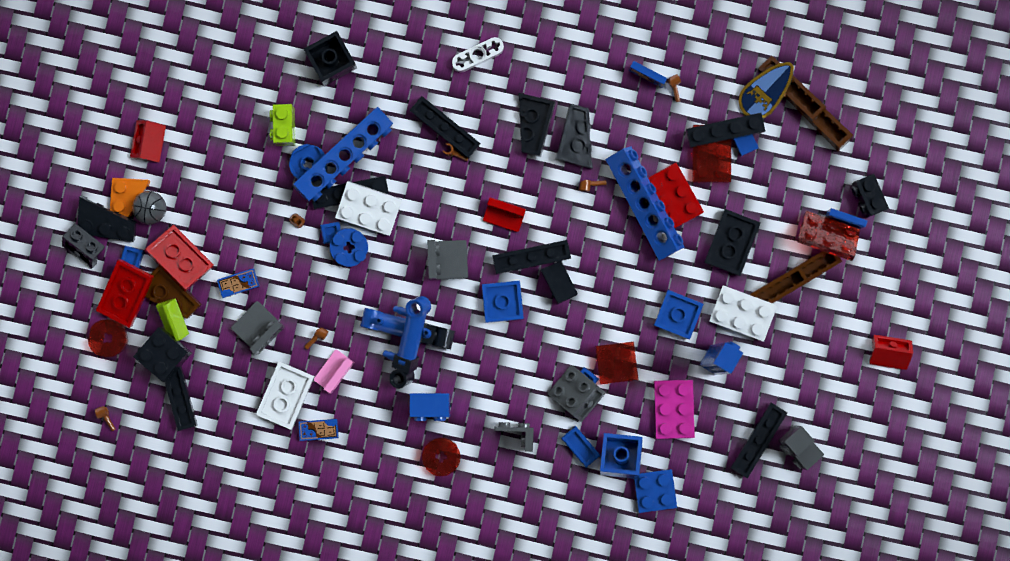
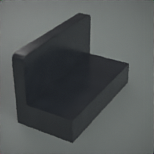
[541,261,578,304]

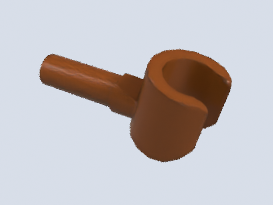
[668,74,681,102]
[442,143,468,162]
[579,180,607,192]
[304,328,329,350]
[95,406,116,431]

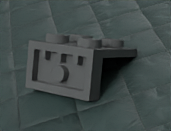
[427,240,468,280]
[231,301,285,355]
[548,365,606,422]
[494,422,534,452]

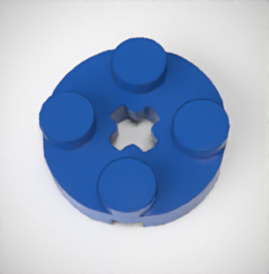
[289,144,328,183]
[329,228,368,267]

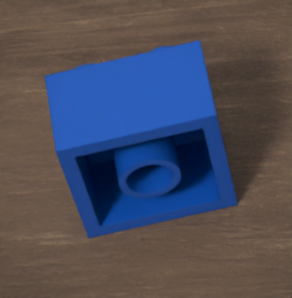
[410,393,450,421]
[600,433,643,479]

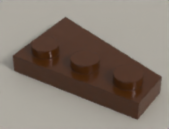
[145,266,202,319]

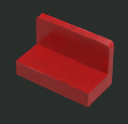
[130,120,166,162]
[483,197,526,232]
[869,335,913,370]

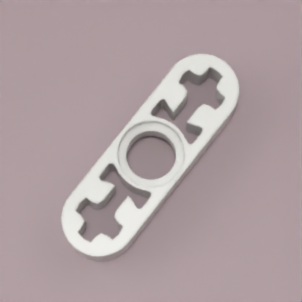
[452,37,504,72]

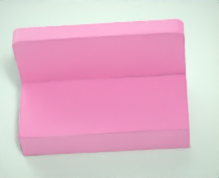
[314,350,355,393]

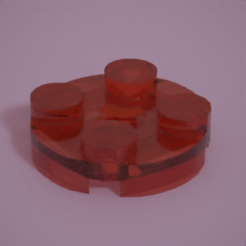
[88,319,128,357]
[422,437,461,476]

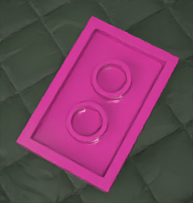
[654,380,695,439]

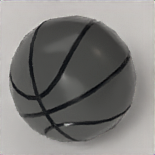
[132,191,166,225]

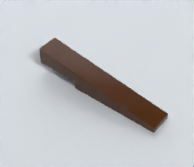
[758,55,853,152]
[749,245,843,303]

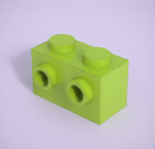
[269,104,295,146]

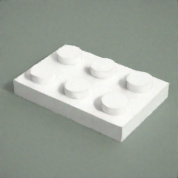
[335,181,402,236]
[710,285,777,342]
[256,361,315,430]

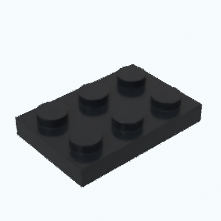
[704,209,761,277]

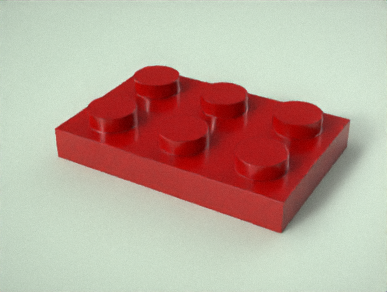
[648,162,704,228]
[145,225,214,292]
[96,259,154,328]

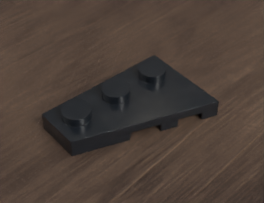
[518,93,556,157]
[555,104,593,169]
[77,195,137,242]

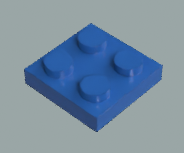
[482,281,524,323]
[653,290,704,340]
[634,469,677,513]

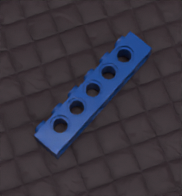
[292,107,393,202]
[605,146,685,261]
[699,341,743,375]

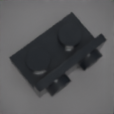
[851,174,889,218]
[62,224,105,269]

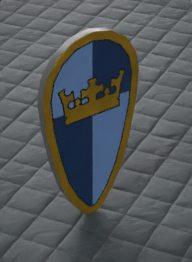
[739,62,794,118]

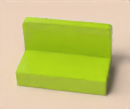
[156,298,189,341]

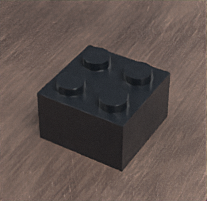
[304,31,357,86]
[133,327,192,382]

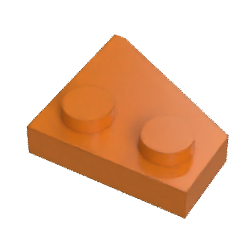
[110,178,150,217]

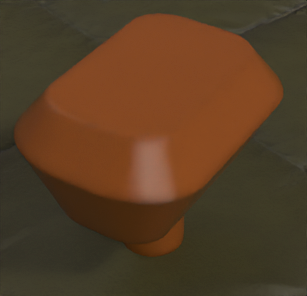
[289,213,305,228]

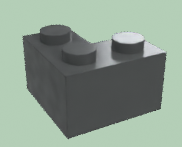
[778,425,824,470]

